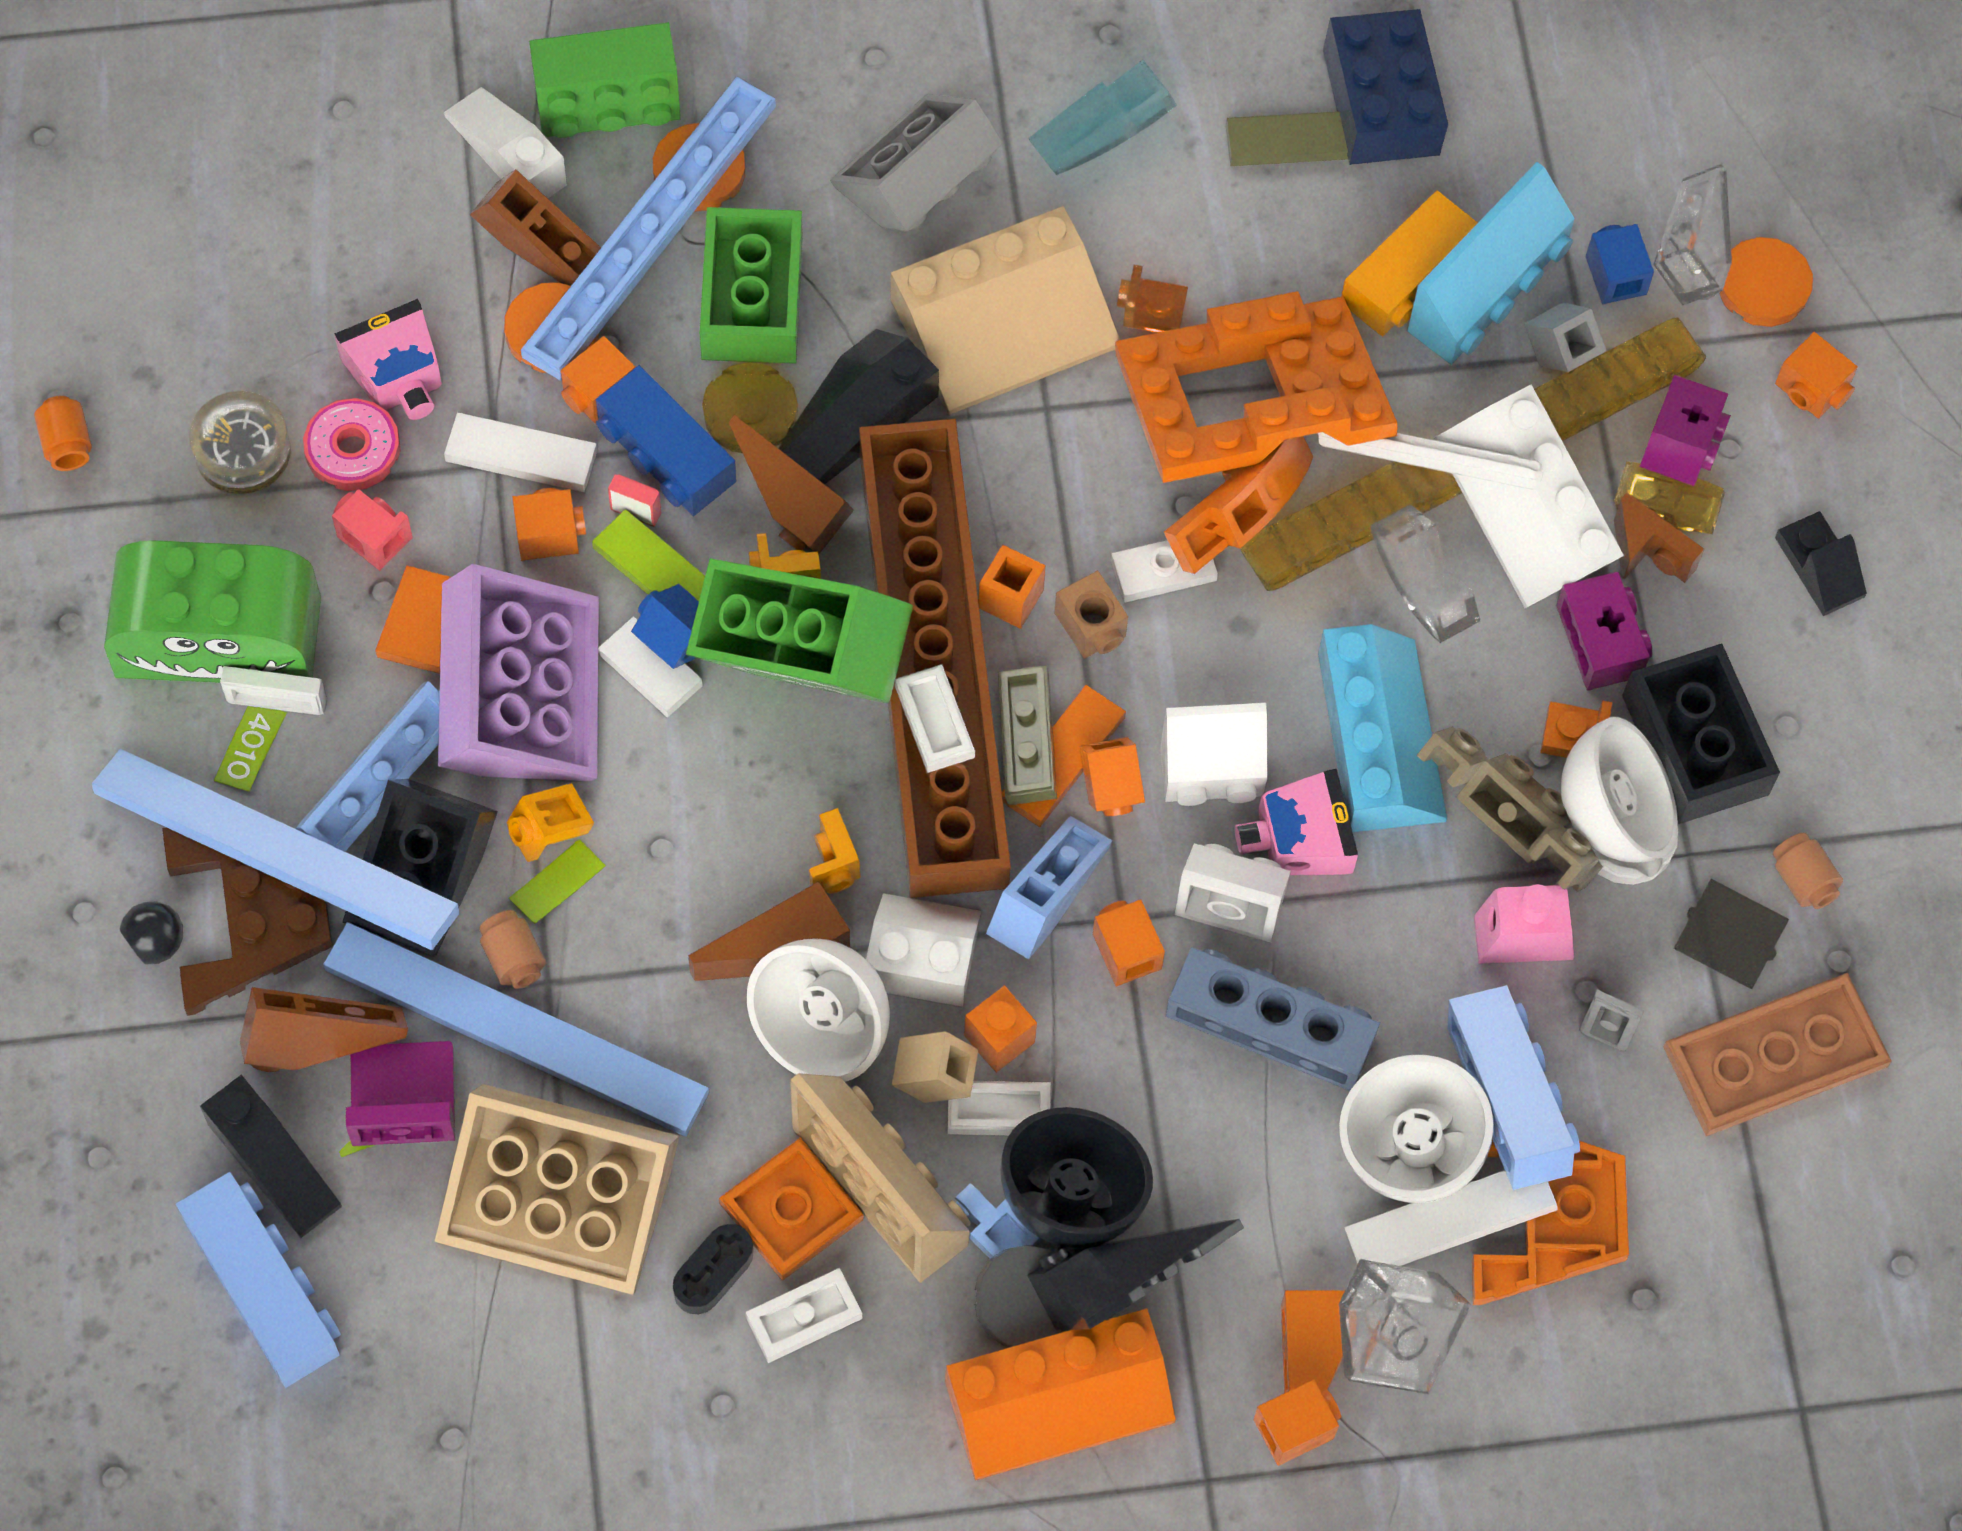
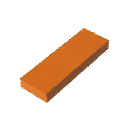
[1002,685,1126,827]

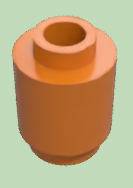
[34,396,92,471]

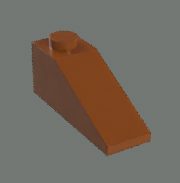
[470,169,601,286]
[728,415,854,554]
[688,881,850,981]
[240,987,408,1072]

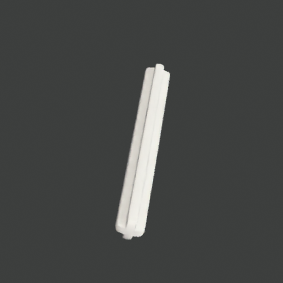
[1318,432,1543,490]

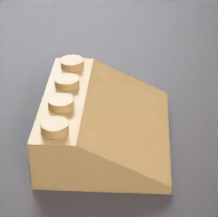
[890,206,1120,415]
[790,1073,971,1283]
[435,1084,680,1295]

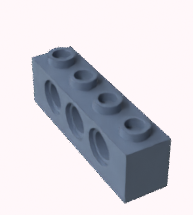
[1165,947,1380,1091]

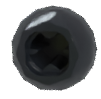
[119,901,183,964]

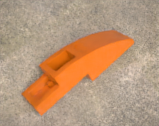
[1164,436,1313,574]

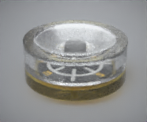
[189,391,291,494]

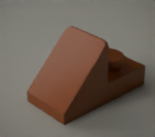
[1614,492,1704,583]

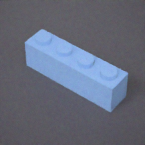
[1448,985,1580,1190]
[176,1172,341,1388]

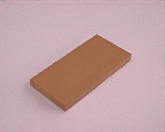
[1663,973,1892,1136]

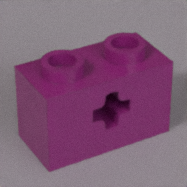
[1640,375,1731,486]
[1556,572,1653,691]

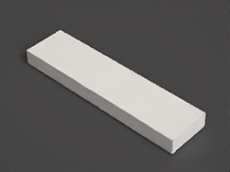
[1344,1170,1558,1279]

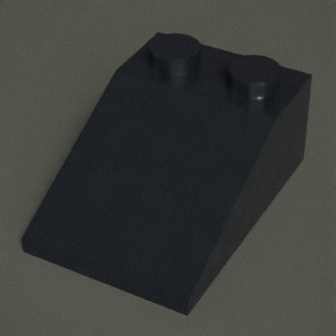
[342,779,498,956]

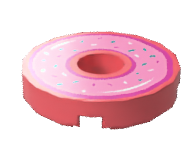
[303,398,401,491]

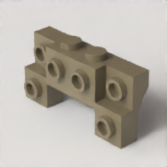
[1416,726,1603,892]

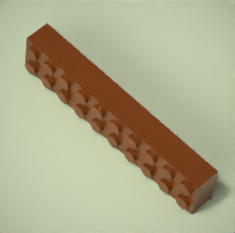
[859,419,1011,898]

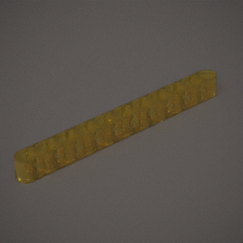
[1240,317,1706,591]

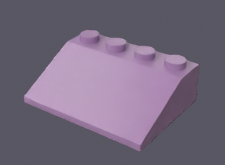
[438,564,599,781]

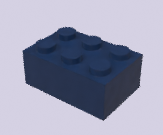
[1323,9,1448,165]

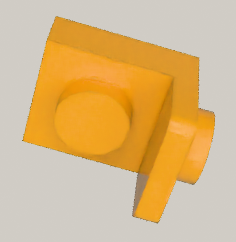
[748,533,821,579]
[507,783,594,862]
[809,808,861,894]

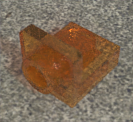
[1117,264,1188,333]

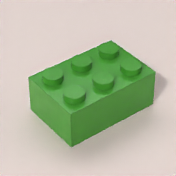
[529,22,681,138]
[699,207,803,364]

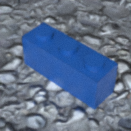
[596,365,737,517]

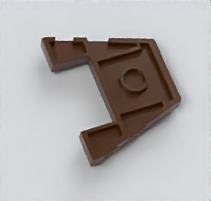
[162,827,333,1016]

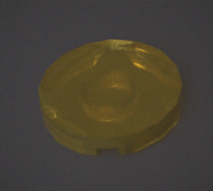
[702,362,798,453]

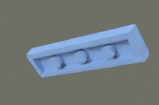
[295,681,440,852]

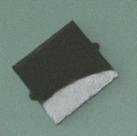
[1673,879,1789,989]

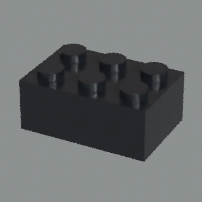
[1622,643,1780,824]

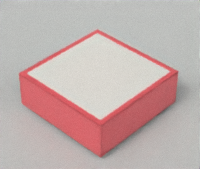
[608,474,661,527]

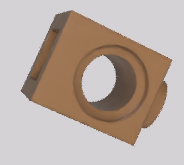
[1054,570,1128,659]

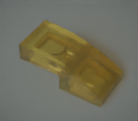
[1614,461,1725,534]

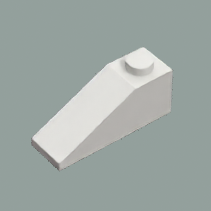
[444,87,567,198]

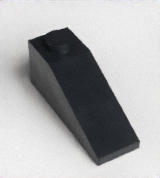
[200,1074,342,1238]

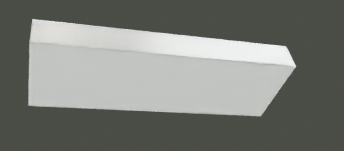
[444,412,597,493]

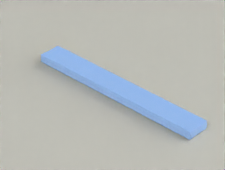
[521,77,776,381]
[92,749,459,950]
[323,922,709,1137]

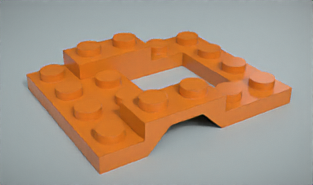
[1115,291,1397,483]

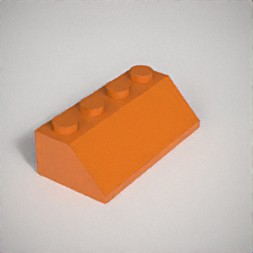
[945,1308,1176,1481]

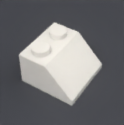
[1160,703,1267,806]
[1175,843,1291,943]
[866,893,982,1007]

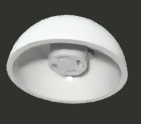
[1561,717,1678,862]
[747,939,890,1082]
[1339,1055,1493,1203]

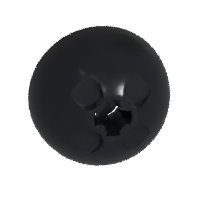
[1000,1107,1153,1248]

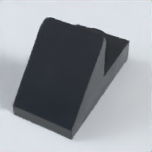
[1775,511,1867,616]

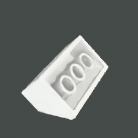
[1433,384,1624,608]

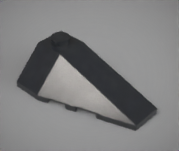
[778,329,939,484]
[1027,1219,1244,1330]

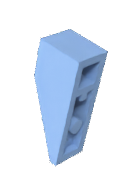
[986,816,1113,959]

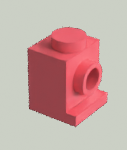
[332,489,413,571]

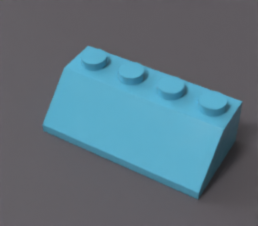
[1407,162,1575,365]
[1318,624,1447,832]

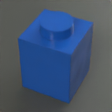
[1585,224,1654,305]
[631,584,699,669]

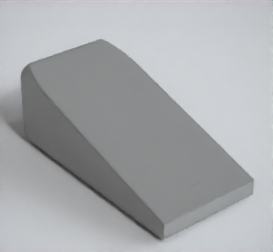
[1579,989,1644,1052]

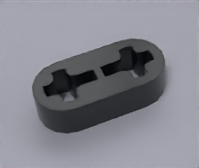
[673,1224,754,1315]

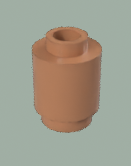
[1773,832,1843,909]
[479,910,546,989]

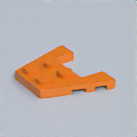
[1472,1140,1629,1305]

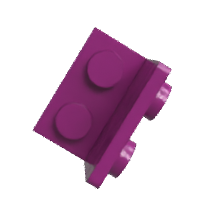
[346,1041,455,1146]

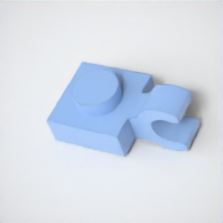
[955,1183,1042,1259]

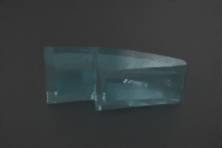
[1028,60,1177,176]

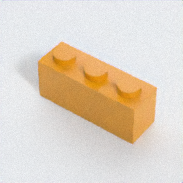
[1341,190,1478,337]

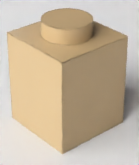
[892,1031,979,1103]

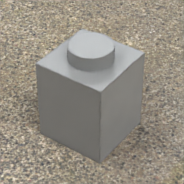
[1524,303,1607,372]

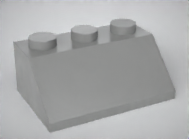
[830,94,1003,231]

